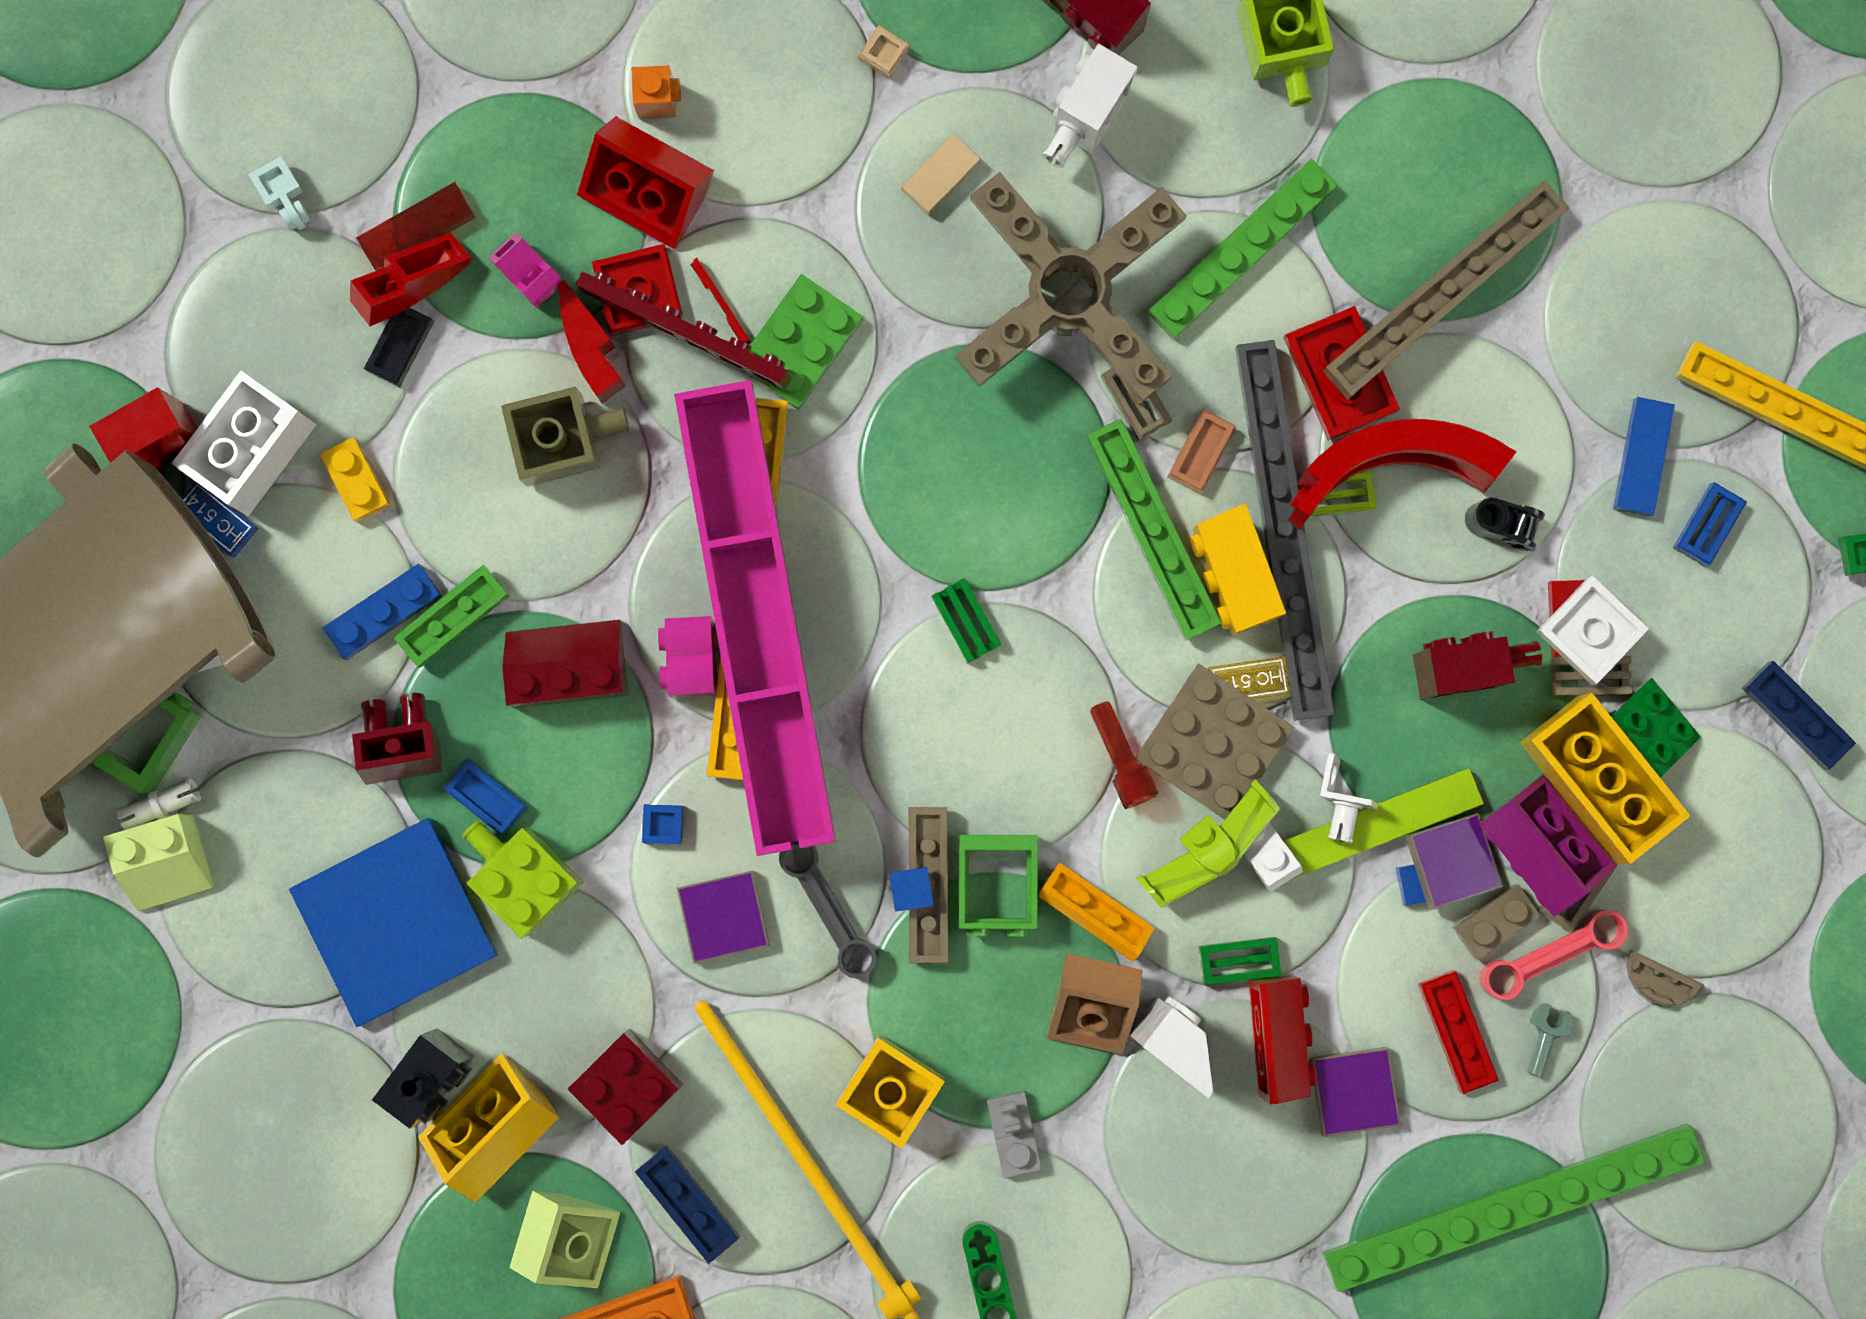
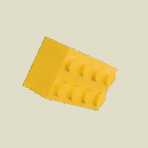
[1519,693,1691,864]

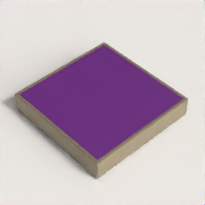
[1405,813,1503,910]
[677,871,770,964]
[1310,1047,1401,1137]

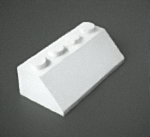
[1129,996,1213,1098]

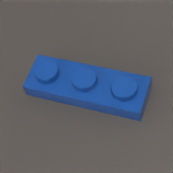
[322,563,443,660]

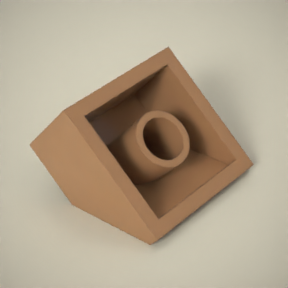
[1047,953,1143,1055]

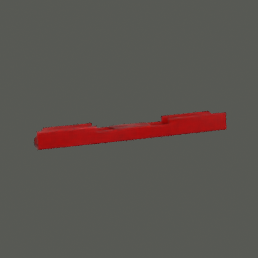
[690,257,751,344]

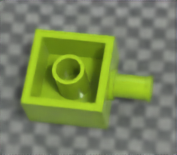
[1237,0,1334,107]
[461,819,584,939]

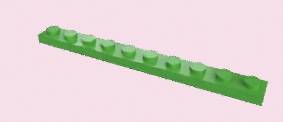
[1322,1124,1705,1292]

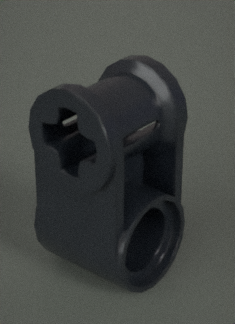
[1465,497,1545,552]

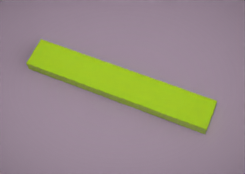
[1283,768,1484,880]

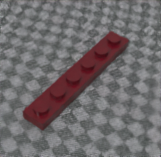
[575,271,791,391]

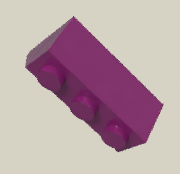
[1479,774,1617,917]

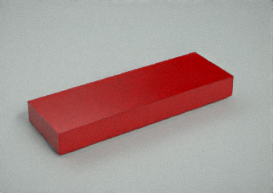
[1417,970,1499,1094]

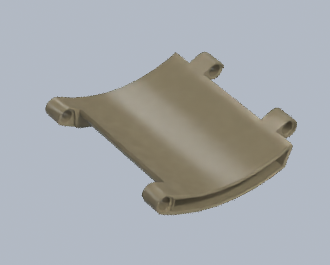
[0,443,277,858]

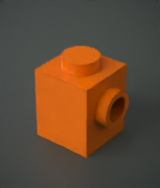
[631,65,681,119]

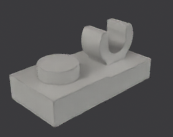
[986,1091,1042,1178]

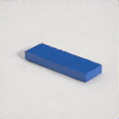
[1613,397,1675,516]

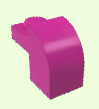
[488,232,562,308]

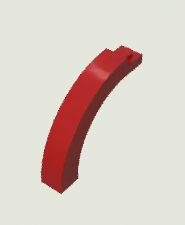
[1288,419,1517,529]

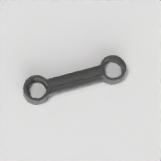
[779,841,877,979]

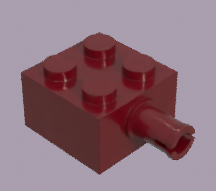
[1413,631,1542,700]

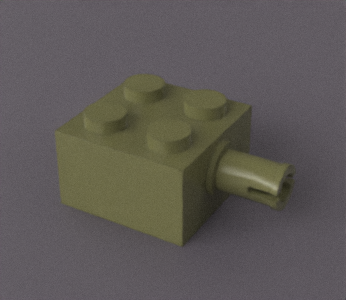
[501,386,630,487]

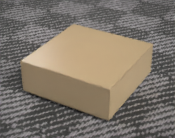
[858,25,910,80]

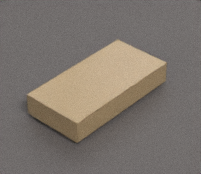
[901,134,980,216]

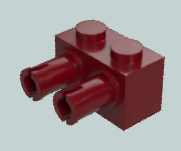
[352,692,443,785]

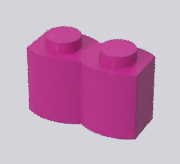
[658,616,717,698]

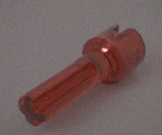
[1090,701,1159,809]

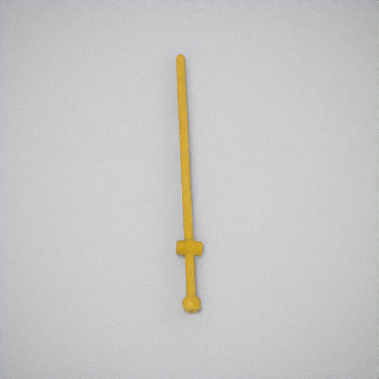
[695,1000,922,1319]

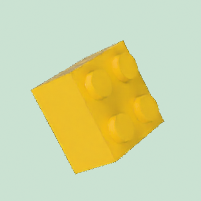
[835,1034,945,1149]

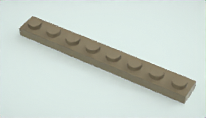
[1323,180,1569,400]

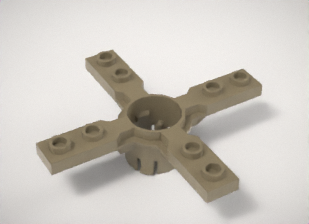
[955,172,1187,403]

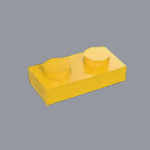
[319,437,391,523]

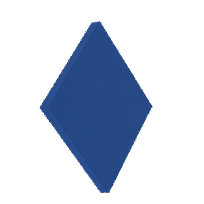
[289,818,498,1028]

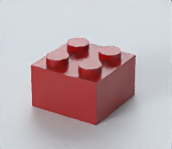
[89,387,198,473]

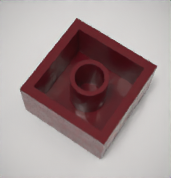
[567,1029,684,1145]

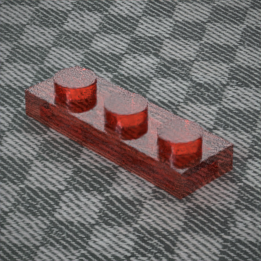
[356,182,476,271]

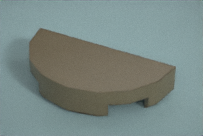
[1626,950,1704,1007]

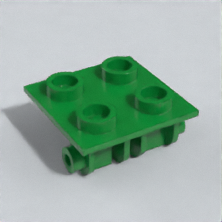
[1609,678,1701,778]

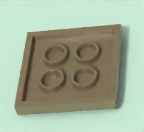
[1134,663,1295,820]

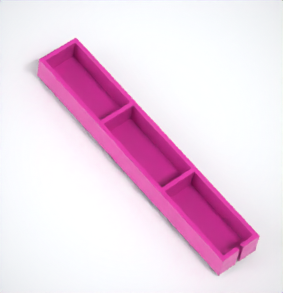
[674,380,837,856]

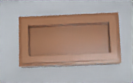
[1167,409,1237,495]

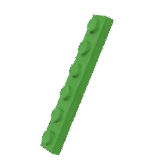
[1147,158,1338,340]
[1086,419,1222,641]

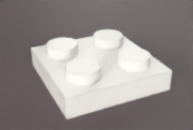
[1536,576,1649,685]

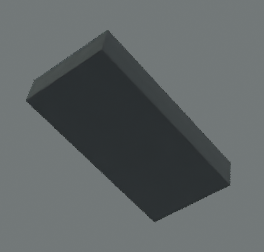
[363,308,435,388]

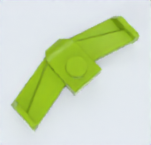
[1136,779,1281,908]

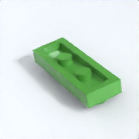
[393,565,510,668]

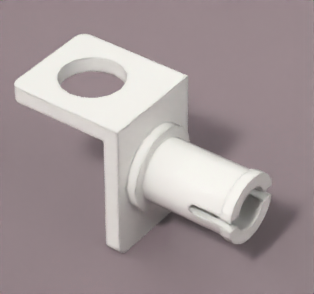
[1320,753,1378,843]

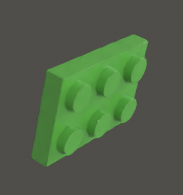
[737,274,864,411]

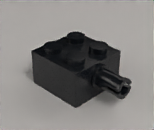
[372,1028,474,1129]

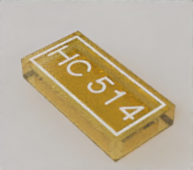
[1207,656,1291,700]

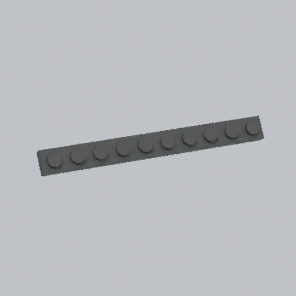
[1235,340,1334,721]

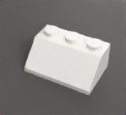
[171,371,317,517]

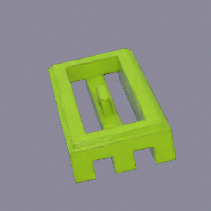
[1297,471,1377,517]

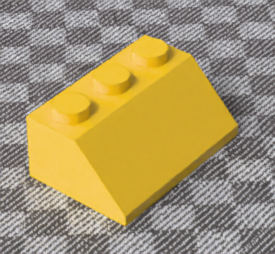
[1190,503,1286,636]
[418,1053,559,1203]

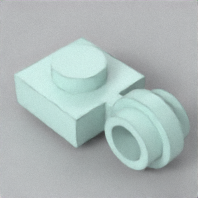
[248,156,311,231]

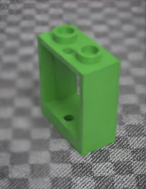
[90,692,202,794]
[959,835,1038,937]

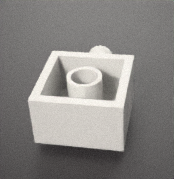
[1042,43,1138,168]

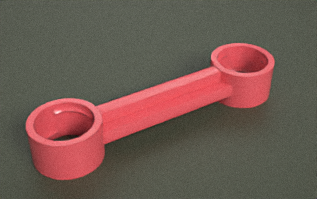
[1479,910,1628,1000]

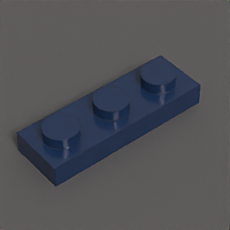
[1741,661,1856,770]
[635,1145,740,1264]

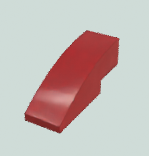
[350,232,471,327]
[558,280,626,404]

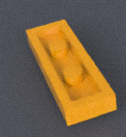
[1037,862,1155,962]

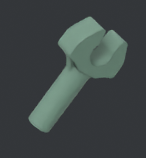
[1527,1003,1573,1078]

